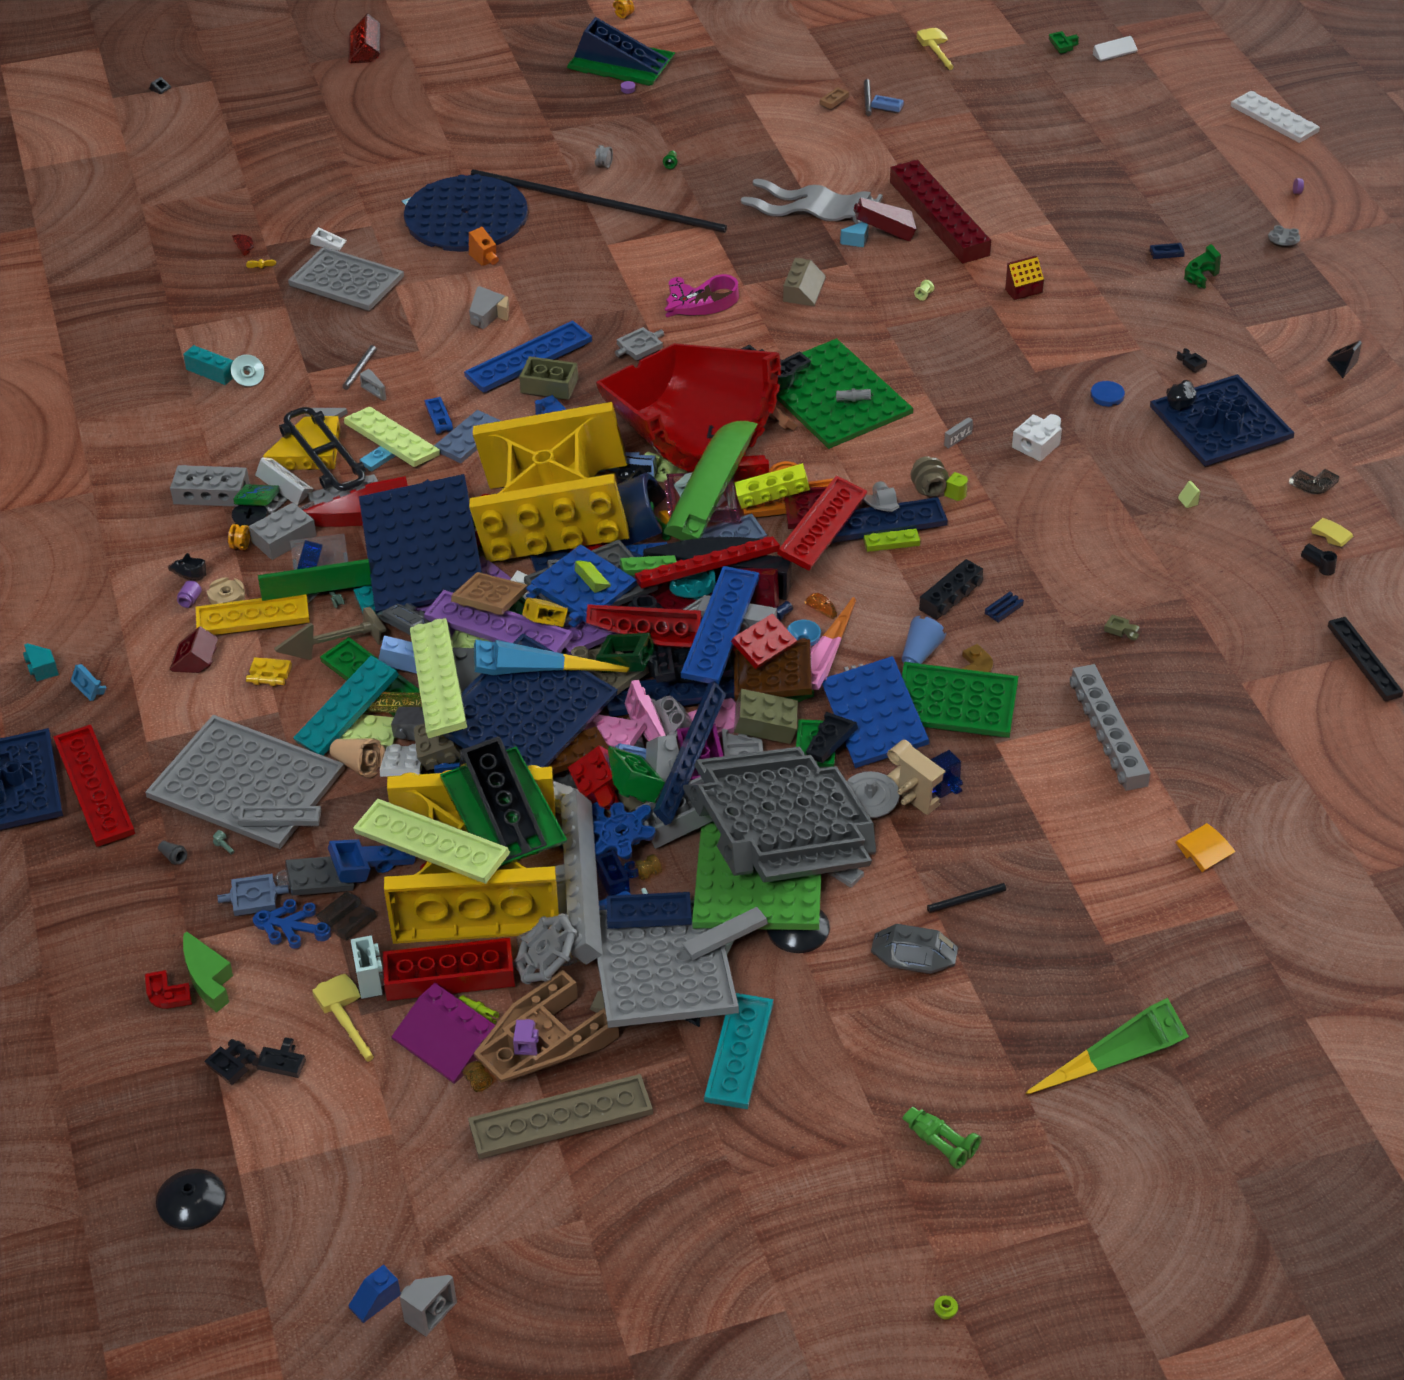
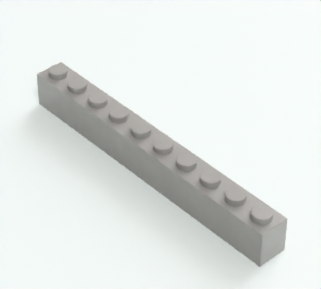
[560,789,602,964]

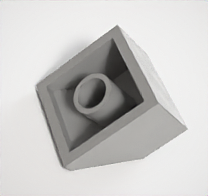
[400,1275,457,1336]

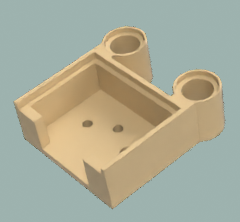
[887,740,945,815]

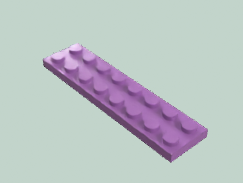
[424,590,573,653]

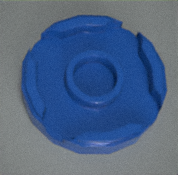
[1090,381,1125,407]

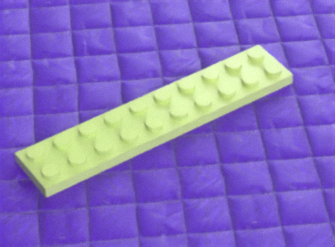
[410,618,467,738]

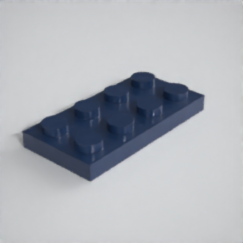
[606,892,692,929]

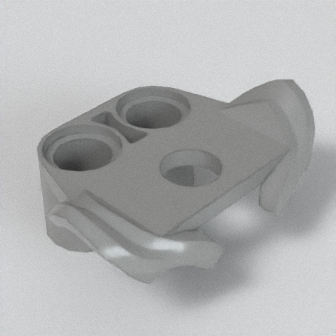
[651,696,692,737]

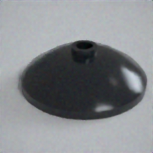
[767,910,830,953]
[156,1169,226,1230]

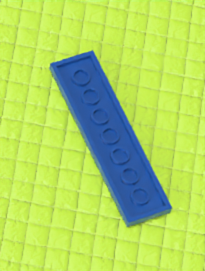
[464,321,592,393]
[681,566,759,685]

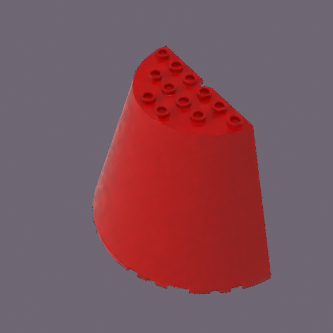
[596,343,781,472]

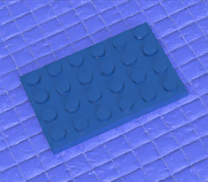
[822,656,930,768]

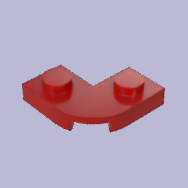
[145,970,192,1009]

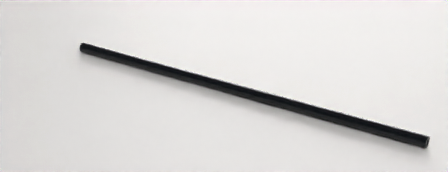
[471,169,727,233]

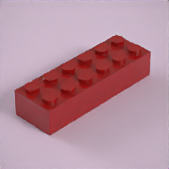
[383,938,515,1001]

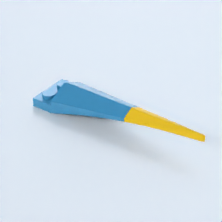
[474,640,629,675]

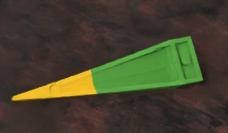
[1025,998,1189,1094]

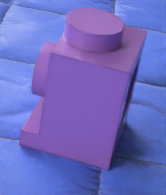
[513,1019,539,1055]

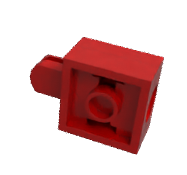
[568,745,618,810]

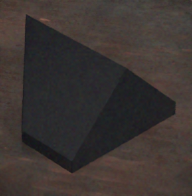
[1327,340,1362,378]

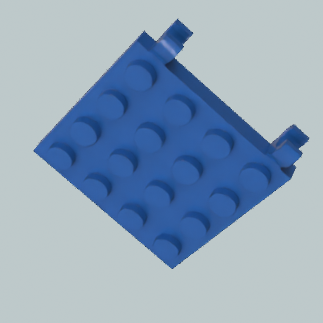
[526,544,637,628]

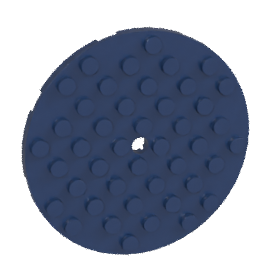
[404,174,528,252]

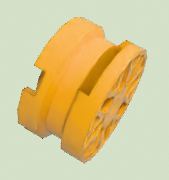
[613,0,634,18]
[228,524,250,550]

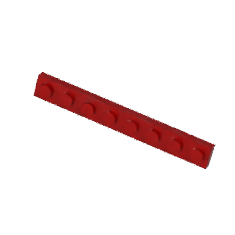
[635,536,780,589]

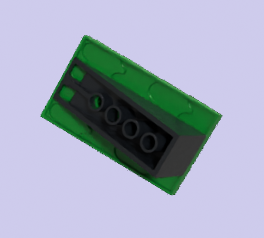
[440,736,567,869]

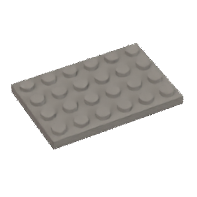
[288,247,404,311]

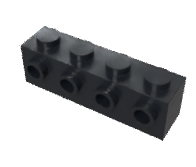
[919,559,983,620]

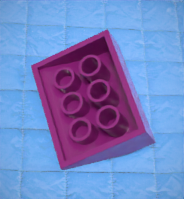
[392,983,495,1084]

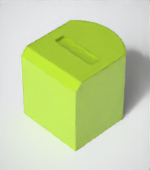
[944,472,968,501]

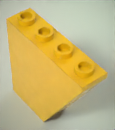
[263,416,340,470]

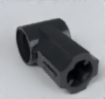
[1301,543,1337,575]

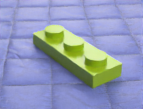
[863,529,920,552]

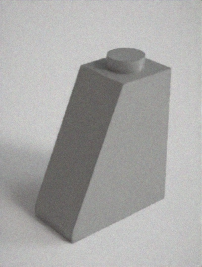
[469,286,505,329]

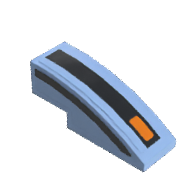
[607,452,657,477]

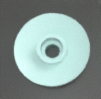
[231,355,264,387]

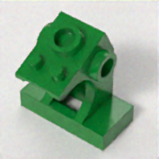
[1184,244,1221,289]

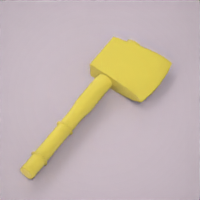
[917,28,953,70]
[312,974,374,1062]

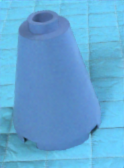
[902,616,947,664]

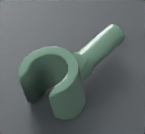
[329,590,345,608]
[213,830,235,855]

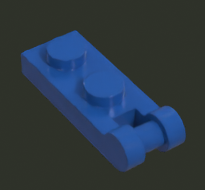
[424,397,453,435]

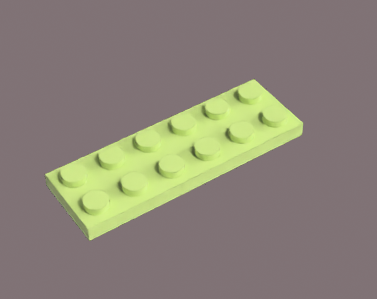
[344,407,440,467]

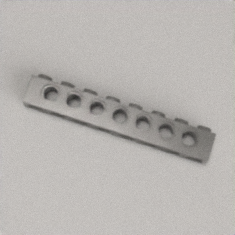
[1070,664,1150,791]

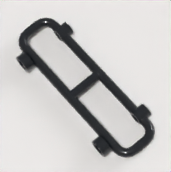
[279,407,366,491]

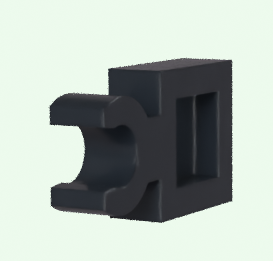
[1177,348,1207,372]

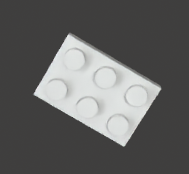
[380,744,423,777]

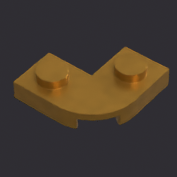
[962,644,993,672]

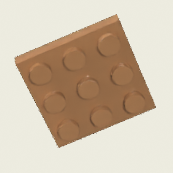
[451,572,527,615]

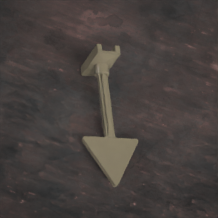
[274,607,386,660]

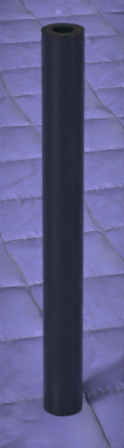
[927,883,1006,913]

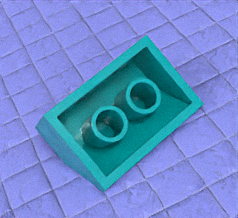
[183,345,234,385]

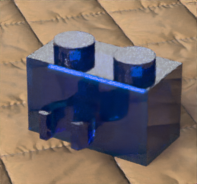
[930,750,963,799]
[595,850,639,896]

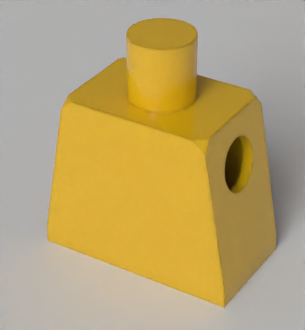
[522,597,568,627]

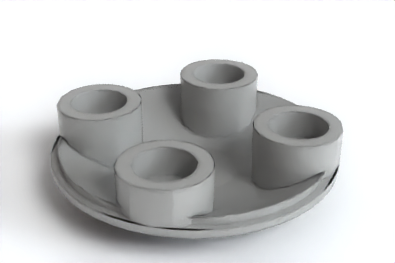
[1268,225,1300,245]

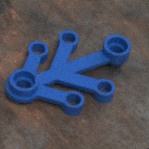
[253,899,331,949]

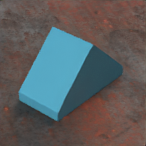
[840,222,869,247]

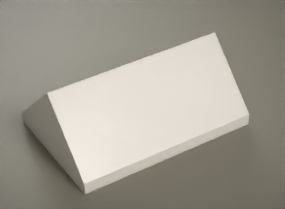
[255,457,313,506]

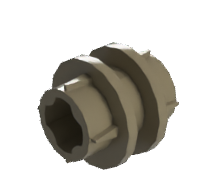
[910,456,949,496]

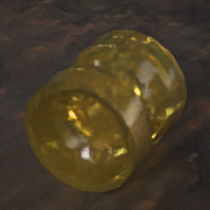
[634,854,662,881]
[463,1061,493,1092]

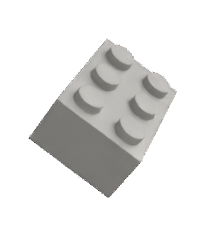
[249,503,316,560]

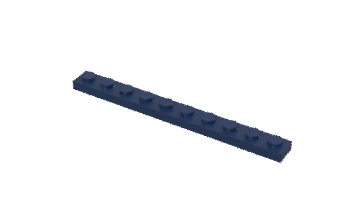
[653,681,726,825]

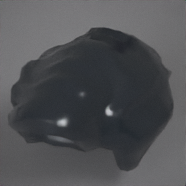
[1166,380,1196,410]
[168,553,206,581]

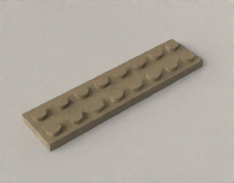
[468,1074,653,1159]

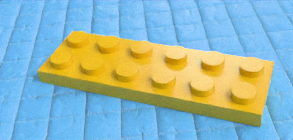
[195,594,310,635]

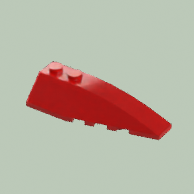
[303,476,408,527]
[586,604,702,648]

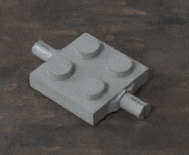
[615,327,664,361]

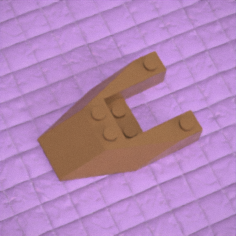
[474,970,619,1083]

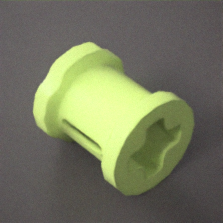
[914,280,934,301]

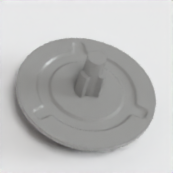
[847,771,899,818]

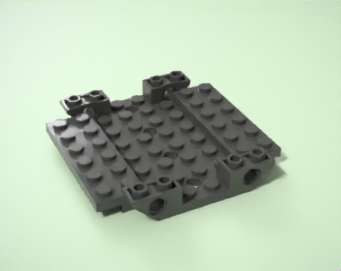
[683,747,876,883]

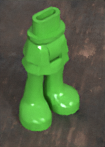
[903,1107,982,1169]

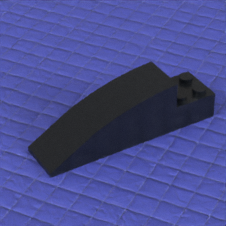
[643,537,792,600]

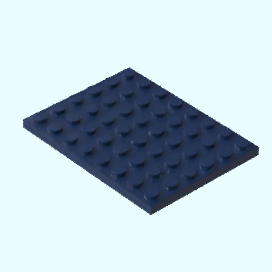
[359,474,482,614]
[443,633,618,767]

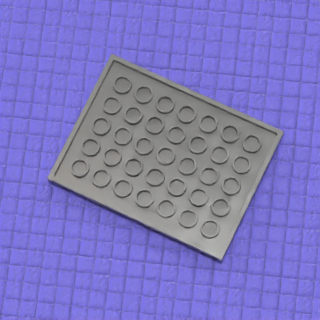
[145,715,345,849]
[597,900,739,1028]

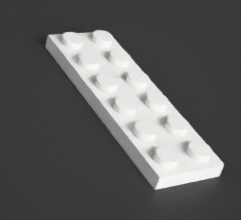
[1231,91,1320,143]

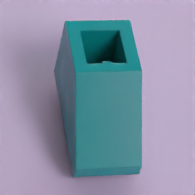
[23,643,59,682]

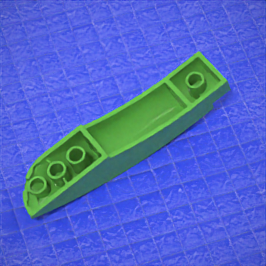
[664,421,758,540]

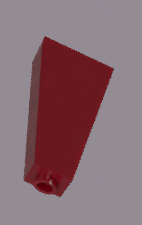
[853,197,916,241]

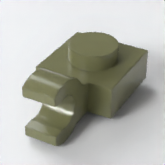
[1104,615,1140,640]

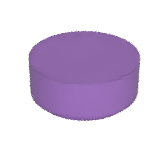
[621,81,635,94]
[1293,178,1304,194]

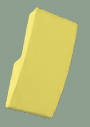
[1311,518,1353,547]

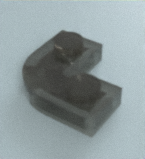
[1289,469,1340,494]

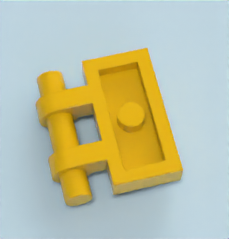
[246,657,292,687]

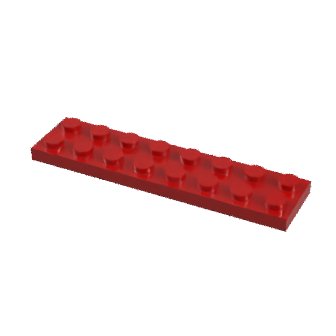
[777,475,868,571]
[53,724,135,847]

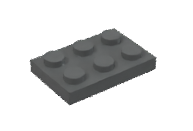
[285,856,354,896]

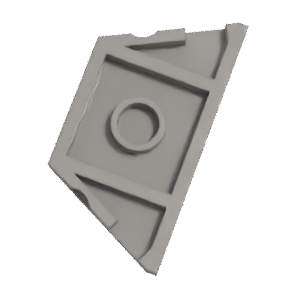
[722,729,763,756]

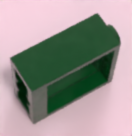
[596,633,655,673]

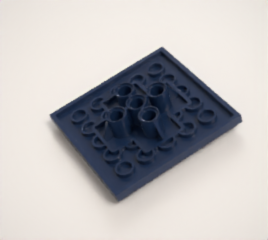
[1150,374,1295,466]
[0,728,63,830]

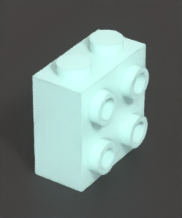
[351,935,384,999]

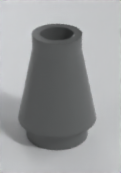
[158,841,187,864]

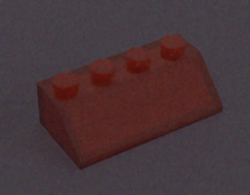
[348,14,381,64]

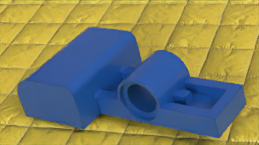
[328,839,416,883]

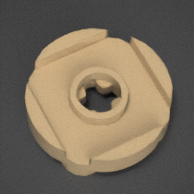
[207,577,245,604]

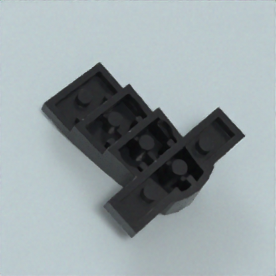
[741,345,811,390]
[649,644,734,683]

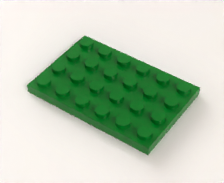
[902,662,1019,738]

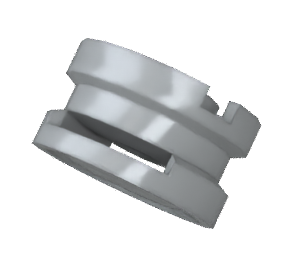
[595,145,613,168]

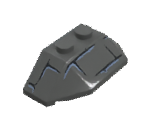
[376,603,431,635]
[871,924,958,974]

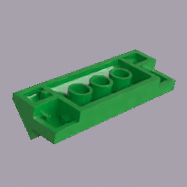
[258,559,372,601]

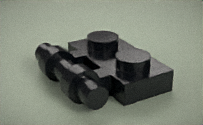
[204,1039,260,1085]

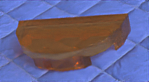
[805,593,837,619]

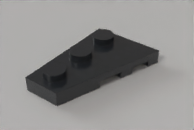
[806,712,858,763]

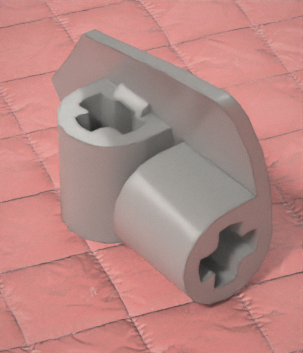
[863,481,899,512]

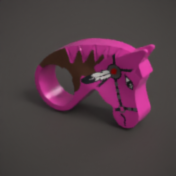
[665,274,739,317]

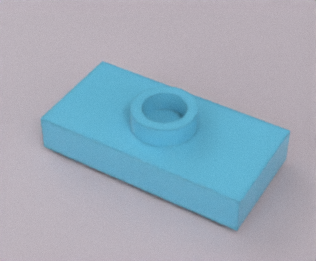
[359,446,396,472]

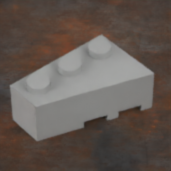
[643,734,679,803]

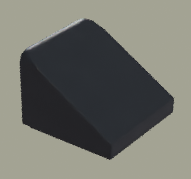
[149,77,171,94]

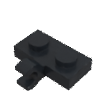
[256,1037,306,1078]

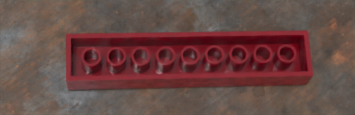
[890,160,991,264]

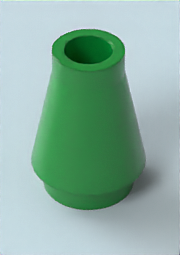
[663,151,678,169]

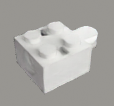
[1012,414,1062,461]

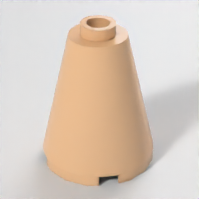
[330,738,385,778]

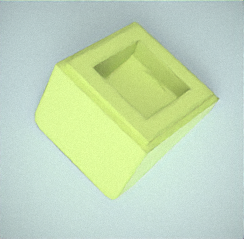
[1178,481,1200,508]

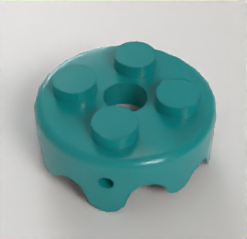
[669,569,715,600]

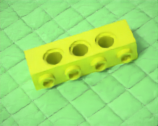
[734,463,810,509]

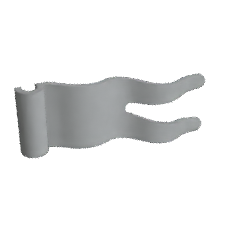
[741,179,883,224]

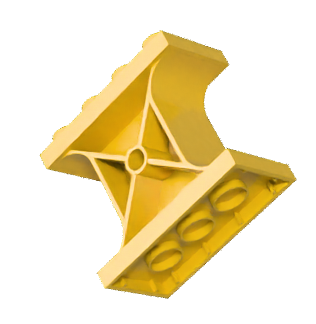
[469,402,629,562]
[384,765,560,944]

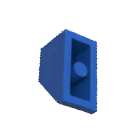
[348,1264,401,1323]

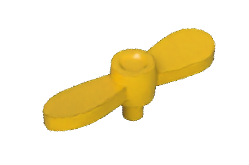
[246,259,276,268]

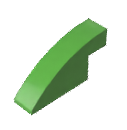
[183,932,233,1013]

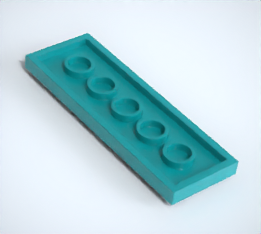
[293,656,399,756]
[704,993,774,1109]

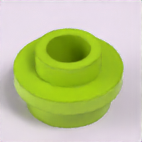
[934,1296,958,1320]

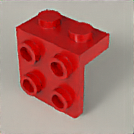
[733,455,769,482]

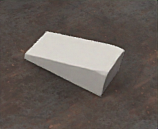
[310,227,347,251]

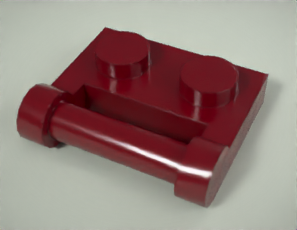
[655,589,697,610]

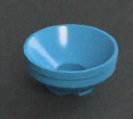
[787,619,821,646]

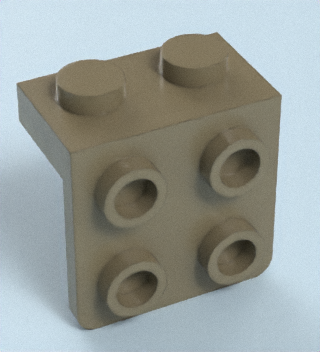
[414,723,461,770]

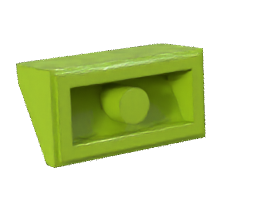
[575,561,611,593]

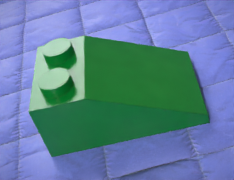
[608,746,665,803]

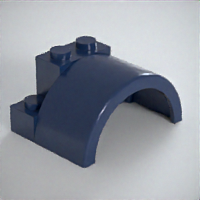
[608,473,662,546]

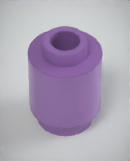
[177,581,202,608]

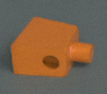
[469,227,499,266]

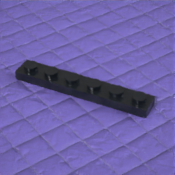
[1328,616,1404,702]

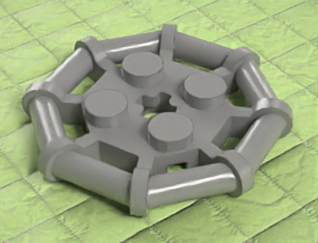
[513,913,577,984]

